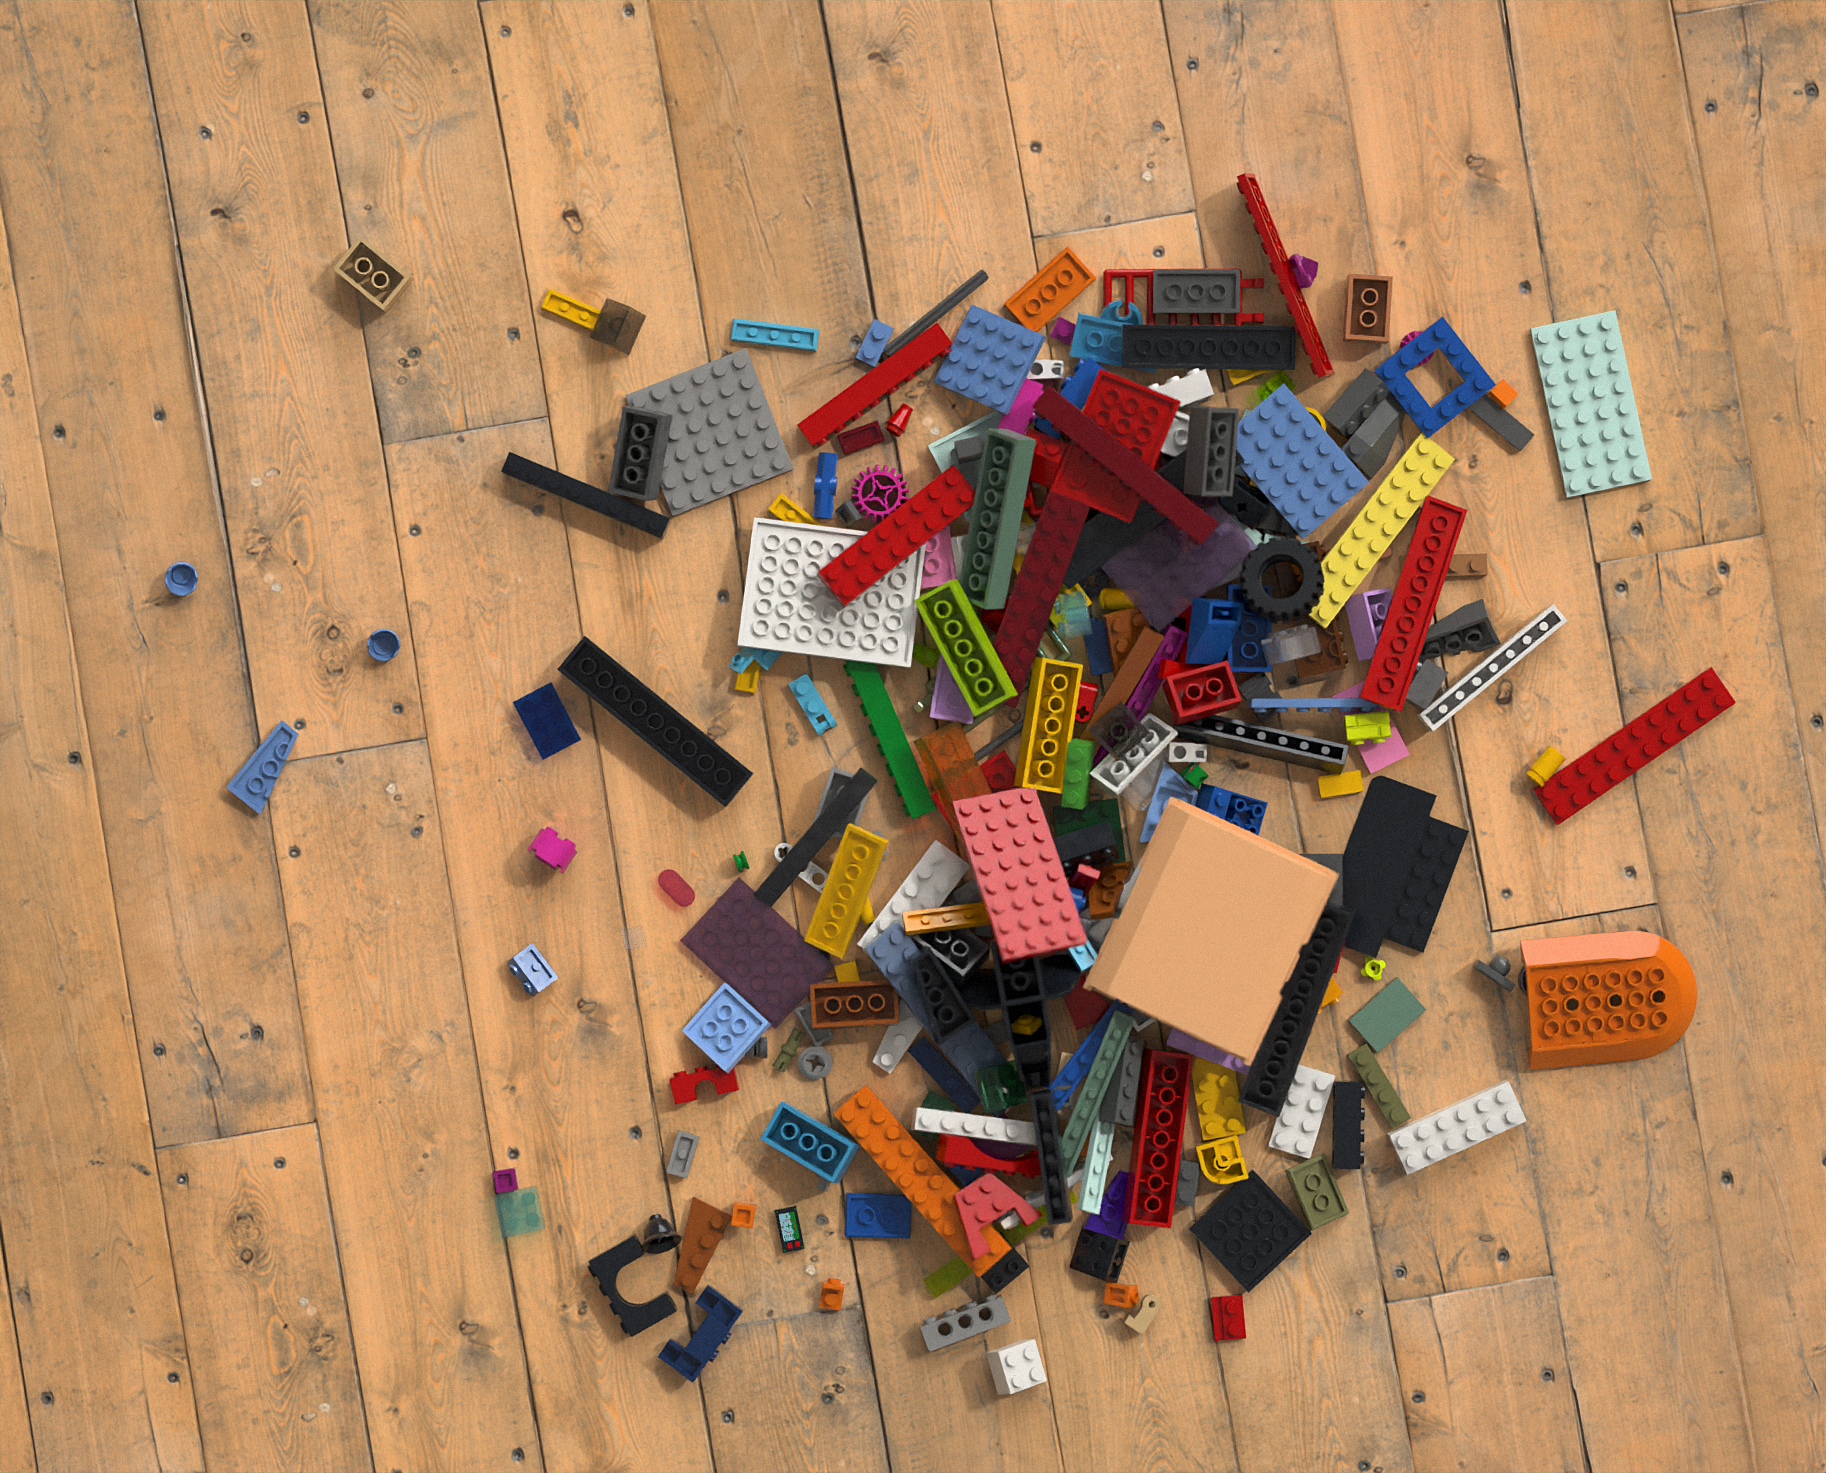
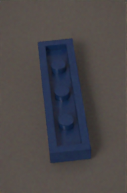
[908,1036,981,1114]

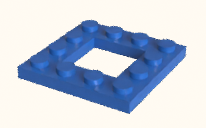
[1374,317,1496,439]

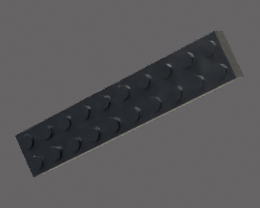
[557,636,754,807]
[1238,901,1356,1117]

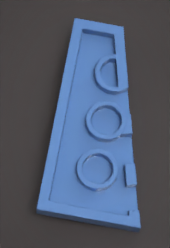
[226,720,299,814]

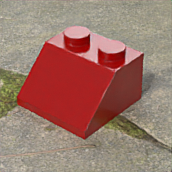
[1025,428,1069,489]

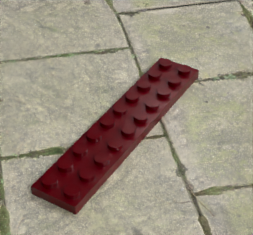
[992,490,1090,709]

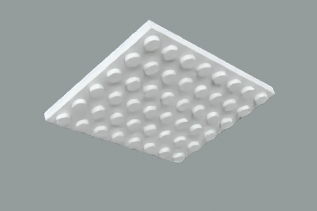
[737,517,926,668]

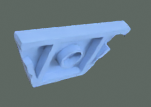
[1139,761,1198,842]

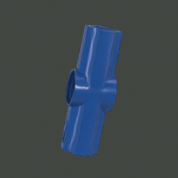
[814,452,838,519]

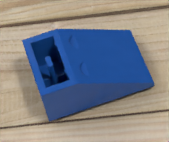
[1185,598,1243,664]
[1195,783,1268,835]

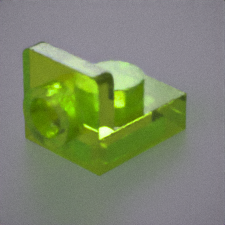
[1257,370,1295,401]

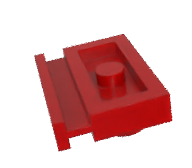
[1210,1294,1246,1341]

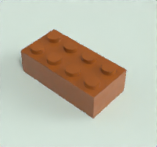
[810,980,900,1030]

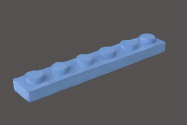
[1247,698,1380,712]

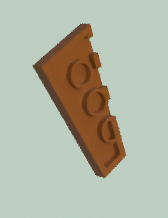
[674,1196,732,1294]

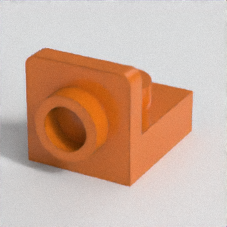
[819,1278,845,1311]
[1103,1282,1139,1308]

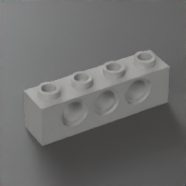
[920,1293,1011,1352]

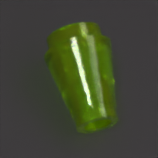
[912,643,940,669]

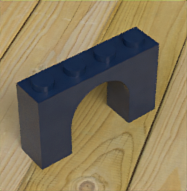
[1081,604,1177,676]

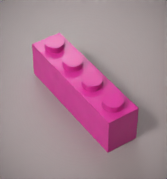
[997,378,1044,435]

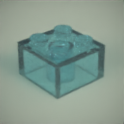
[1054,590,1092,640]

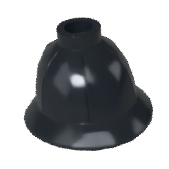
[642,1214,682,1254]

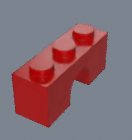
[669,1063,740,1105]

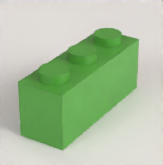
[1061,738,1095,809]

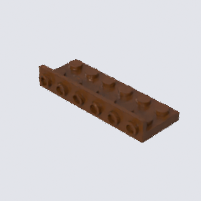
[1274,541,1348,678]

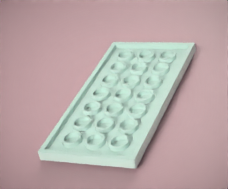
[1530,310,1652,498]

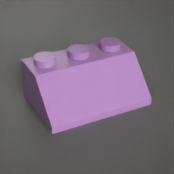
[1345,587,1392,661]

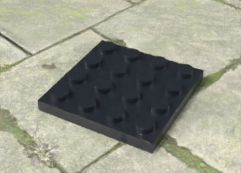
[1189,1169,1312,1293]

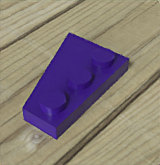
[1081,1170,1129,1239]

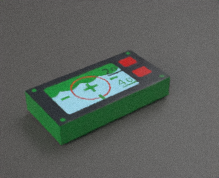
[775,1205,805,1253]

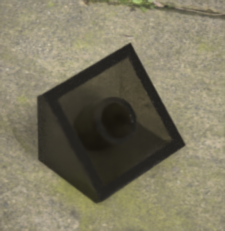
[589,298,646,355]
[1089,701,1150,762]

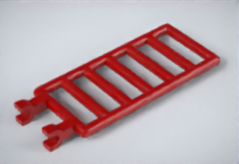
[1103,268,1264,326]

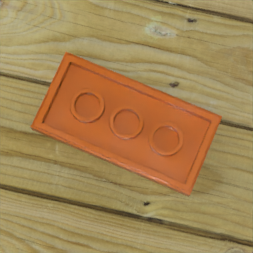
[1003,246,1097,332]

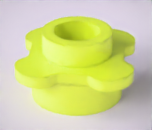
[1361,956,1386,981]

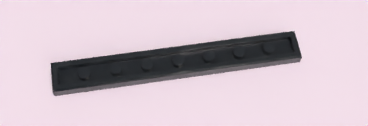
[754,767,878,908]

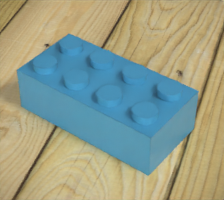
[760,1101,860,1184]

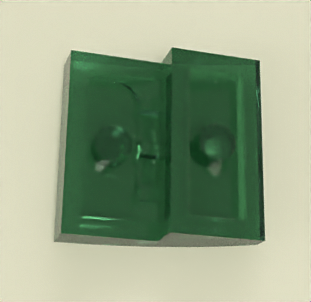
[974,1060,1027,1113]

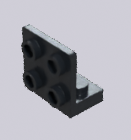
[1069,1228,1130,1283]

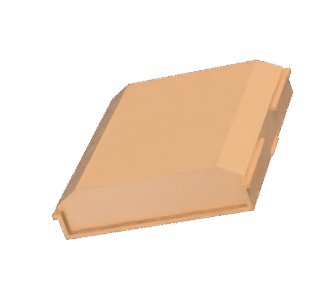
[1083,797,1339,1066]

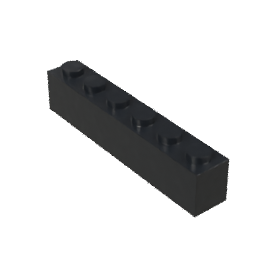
[1030,1089,1073,1225]

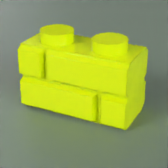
[1343,711,1391,745]

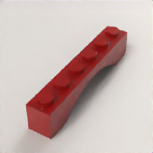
[936,1133,1042,1179]

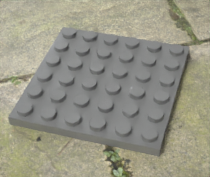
[625,348,794,517]

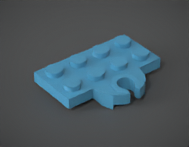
[1069,300,1155,373]

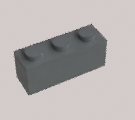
[1322,368,1390,439]

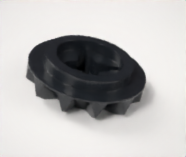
[1078,566,1108,598]

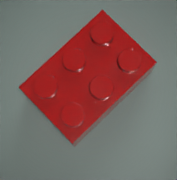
[1162,661,1242,725]

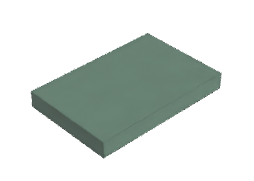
[1349,977,1426,1053]

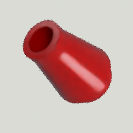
[885,403,913,437]

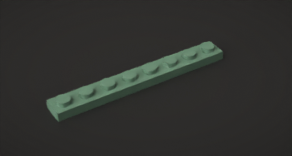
[1061,1009,1136,1178]

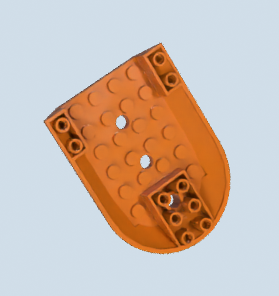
[1520,931,1697,1070]

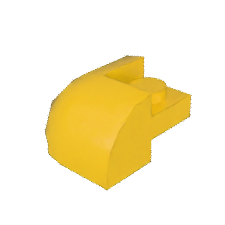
[1196,1135,1249,1184]

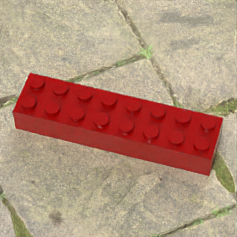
[817,464,976,609]
[1122,1048,1194,1228]

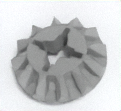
[798,1045,833,1079]

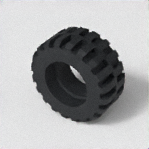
[1240,537,1325,624]

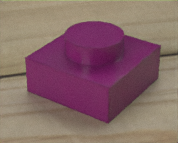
[1050,316,1076,346]
[493,1167,519,1193]

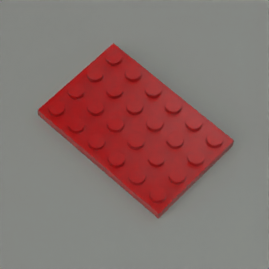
[1051,369,1181,523]

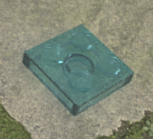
[494,1186,546,1238]

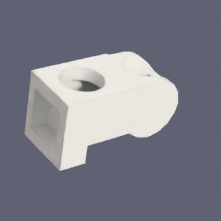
[1026,360,1064,380]
[1165,741,1207,762]

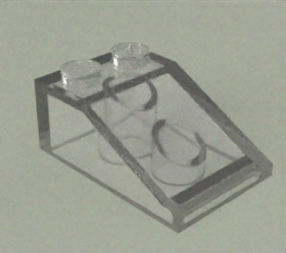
[1118,747,1169,811]

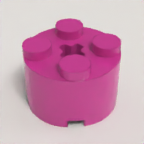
[527,826,577,874]

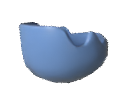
[165,561,198,596]
[367,628,400,662]

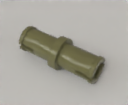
[772,1028,806,1072]

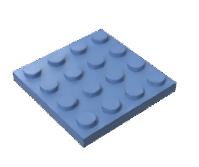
[934,305,1046,415]

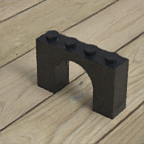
[588,1234,678,1337]

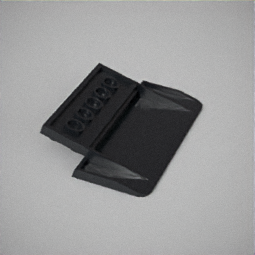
[1343,776,1469,958]

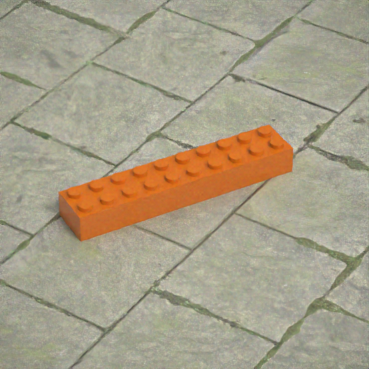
[834,1085,1012,1278]

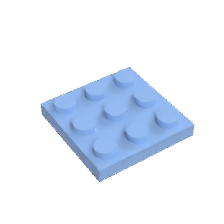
[682,982,771,1073]

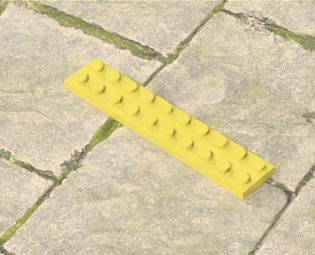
[1308,432,1455,628]

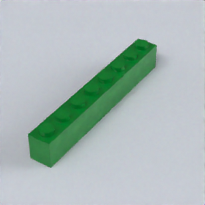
[843,660,936,819]

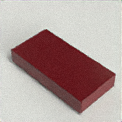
[837,420,885,456]

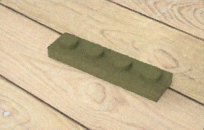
[1347,1043,1411,1129]

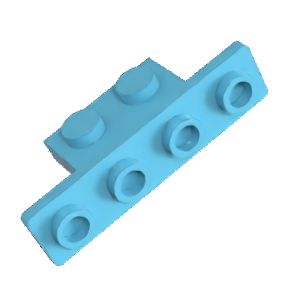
[728,647,782,674]

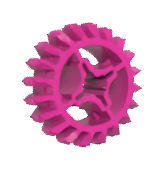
[851,465,909,523]

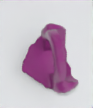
[1288,254,1318,288]

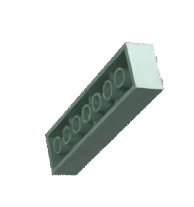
[959,429,1036,609]

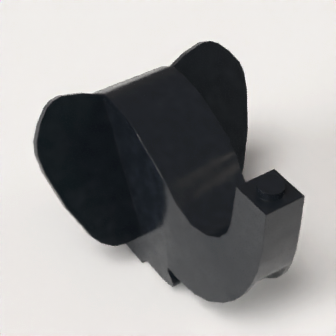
[953,940,1081,1092]

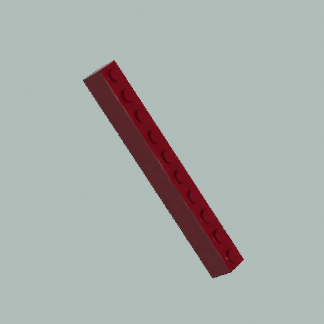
[1032,386,1220,545]

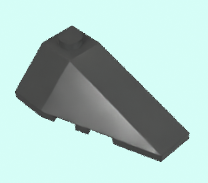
[1341,392,1406,479]
[1418,599,1501,660]

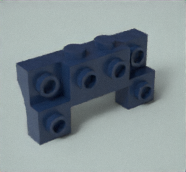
[658,1284,743,1383]

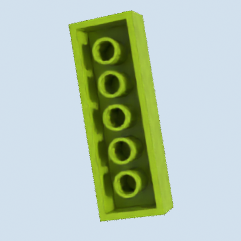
[914,579,1018,716]

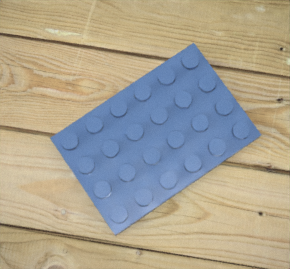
[1236,384,1369,539]

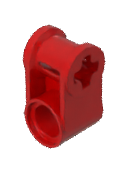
[1074,681,1098,723]

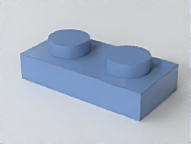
[856,319,894,368]

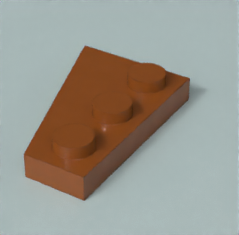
[1089,861,1132,921]

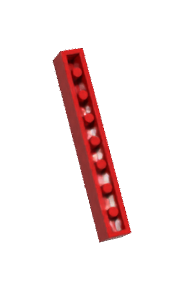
[797,323,953,447]

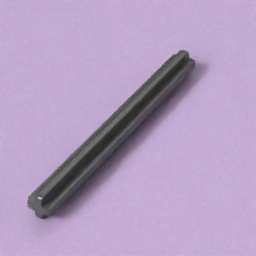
[884,270,989,357]

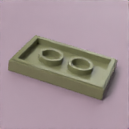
[1285,1153,1349,1231]

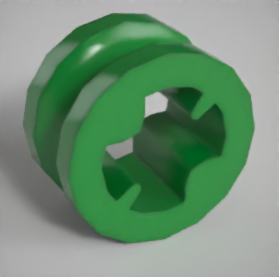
[733,851,750,872]

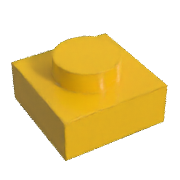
[1011,1014,1042,1035]

